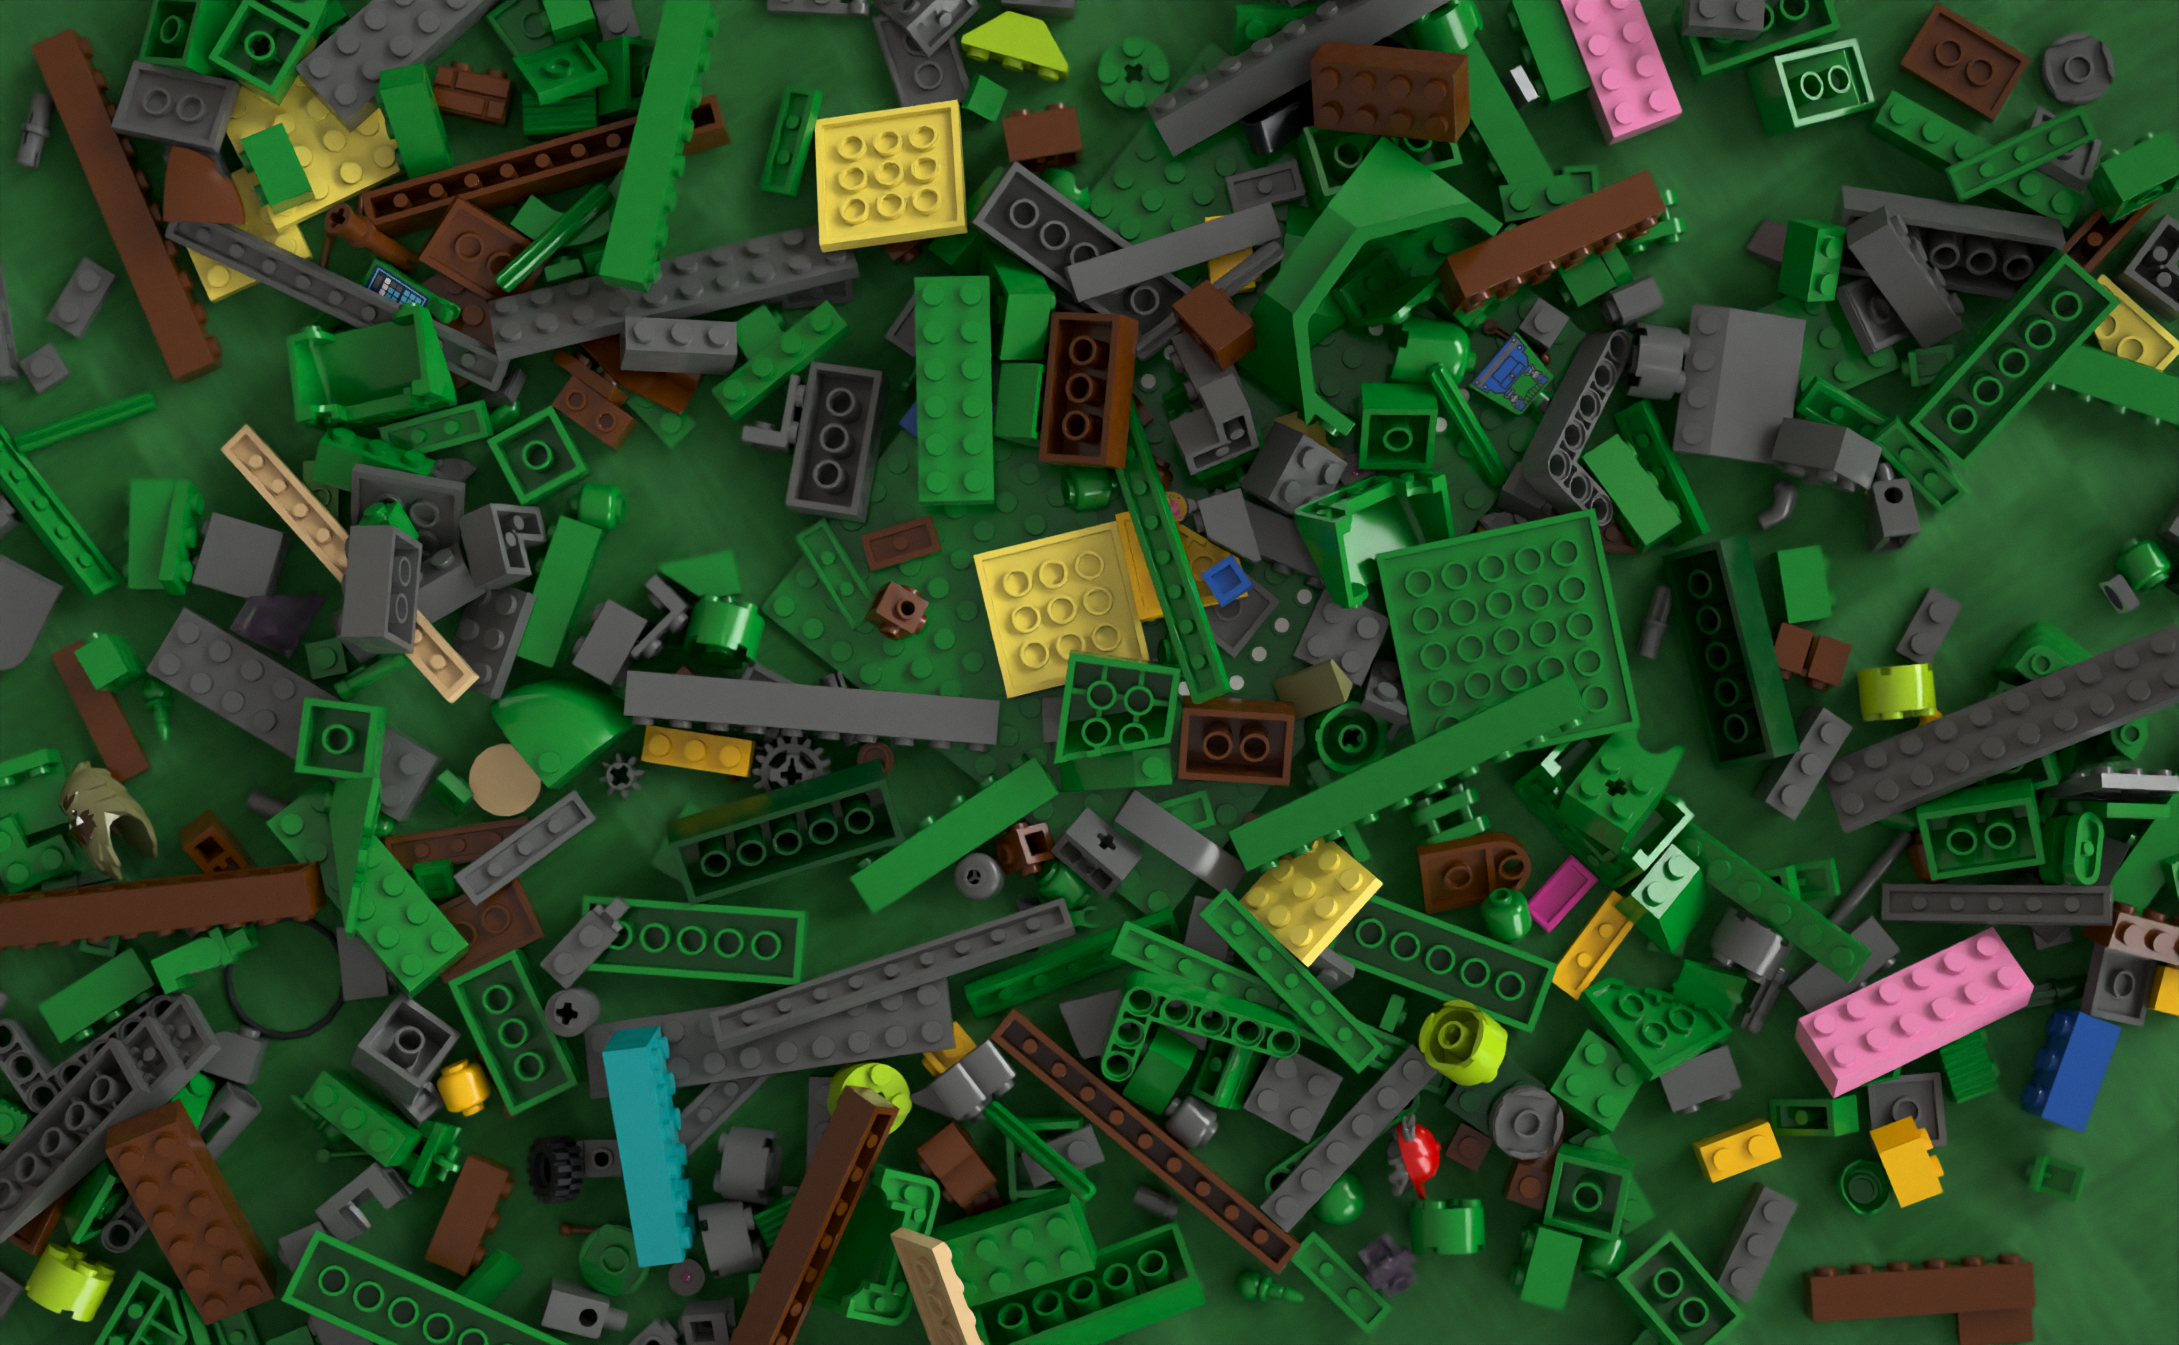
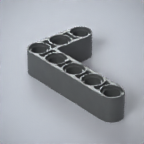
[1521,330,1631,526]
[0,993,181,1114]

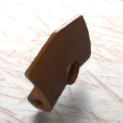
[579,333,706,415]

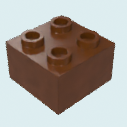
[1002,103,1083,173]

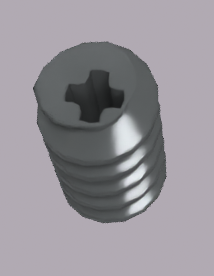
[544,986,601,1037]

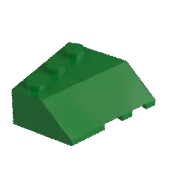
[1054,650,1181,764]

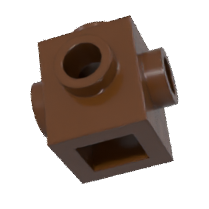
[864,581,929,640]
[994,822,1056,878]

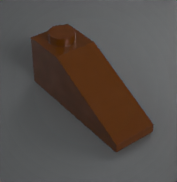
[180,809,258,924]
[1501,1111,1569,1211]

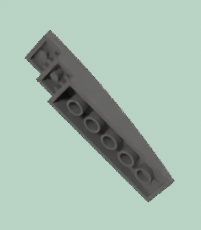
[0,993,222,1244]

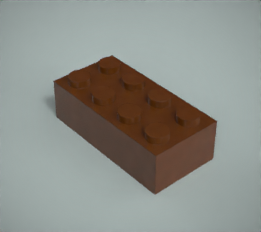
[1310,41,1470,143]
[1038,312,1139,469]

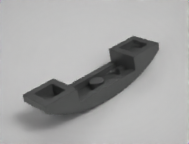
[1112,789,1246,893]

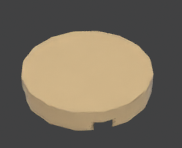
[469,744,543,816]

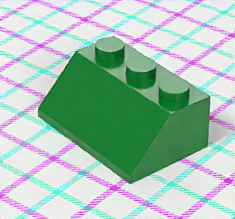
[1917,778,2046,881]

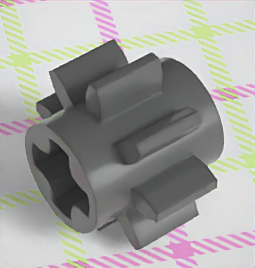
[599,753,646,799]

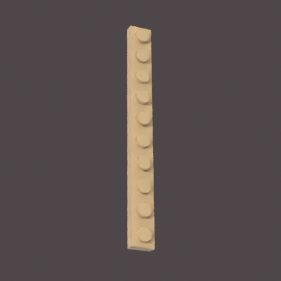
[220,424,479,704]

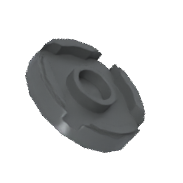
[2039,32,2115,106]
[1489,1084,1564,1160]

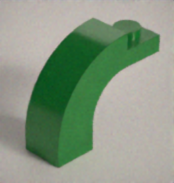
[510,169,624,252]

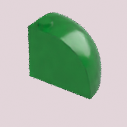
[488,679,640,789]

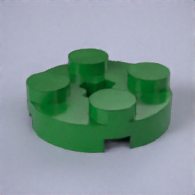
[1098,35,1170,111]

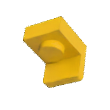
[921,1021,978,1077]

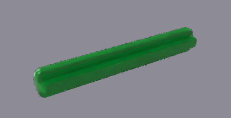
[494,183,613,292]
[1426,363,1509,487]
[14,391,157,453]
[982,1100,1097,1203]

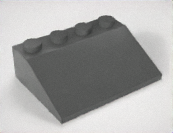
[1673,304,1806,466]

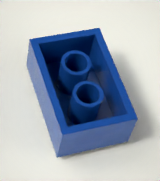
[2020,1007,2122,1133]

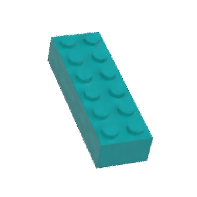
[602,1025,699,1268]

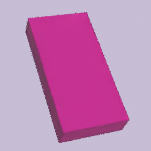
[1527,854,1598,933]

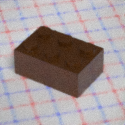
[1178,695,1295,786]

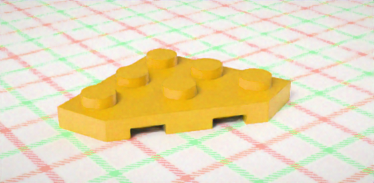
[1115,511,1248,623]

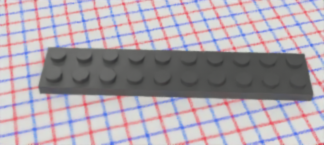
[488,224,860,362]
[1824,624,2179,834]
[584,977,956,1100]

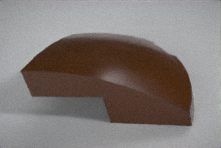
[163,146,246,224]

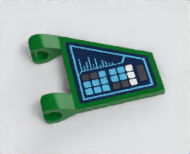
[361,257,461,324]

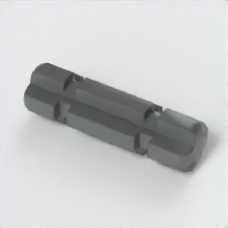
[1739,967,1788,1034]

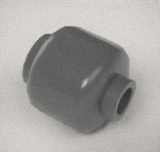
[954,852,1006,901]
[1163,1094,1219,1149]

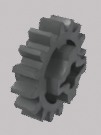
[752,734,833,793]

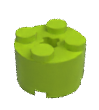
[1857,663,1937,721]
[1419,1000,1508,1086]
[827,1061,912,1134]
[25,1243,117,1322]

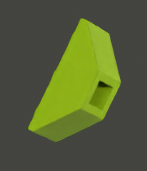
[961,11,1069,82]

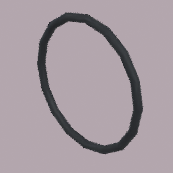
[224,917,345,1040]

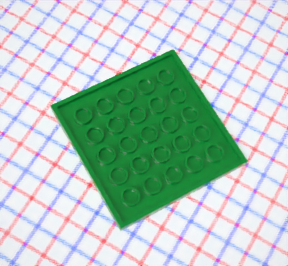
[1375,508,1641,753]

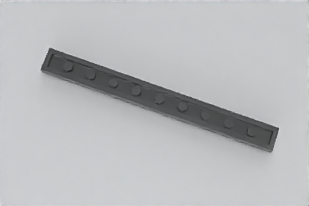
[164,222,511,392]
[709,897,1076,1051]

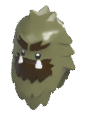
[58,761,158,881]

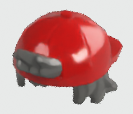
[1385,1114,1441,1200]

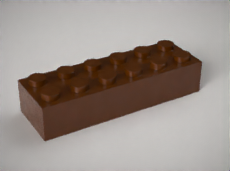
[1434,169,1667,315]
[105,1099,278,1325]

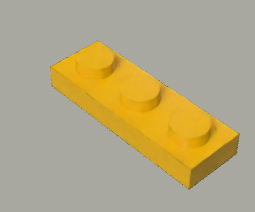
[641,725,756,777]
[1552,890,1634,1001]

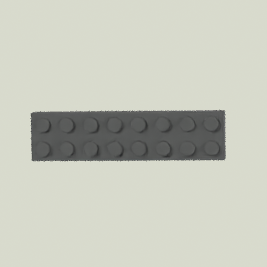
[146,608,446,821]

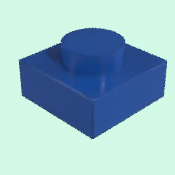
[1201,554,1253,608]

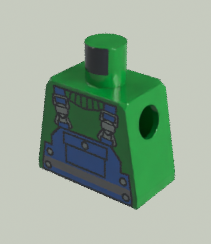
[1467,332,1553,418]

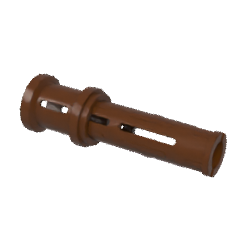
[324,203,419,274]

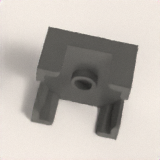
[314,1162,416,1243]

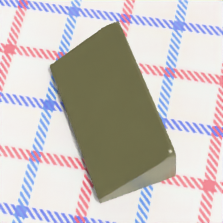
[1273,659,1353,721]

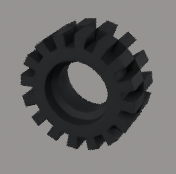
[526,1135,585,1204]

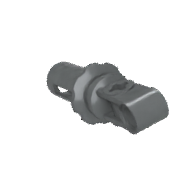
[101,1081,262,1253]

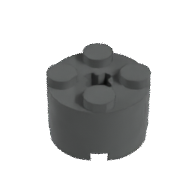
[1619,322,1690,401]
[1708,905,1794,985]
[713,1125,783,1205]
[698,1200,764,1279]

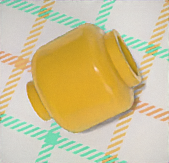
[437,1059,491,1117]

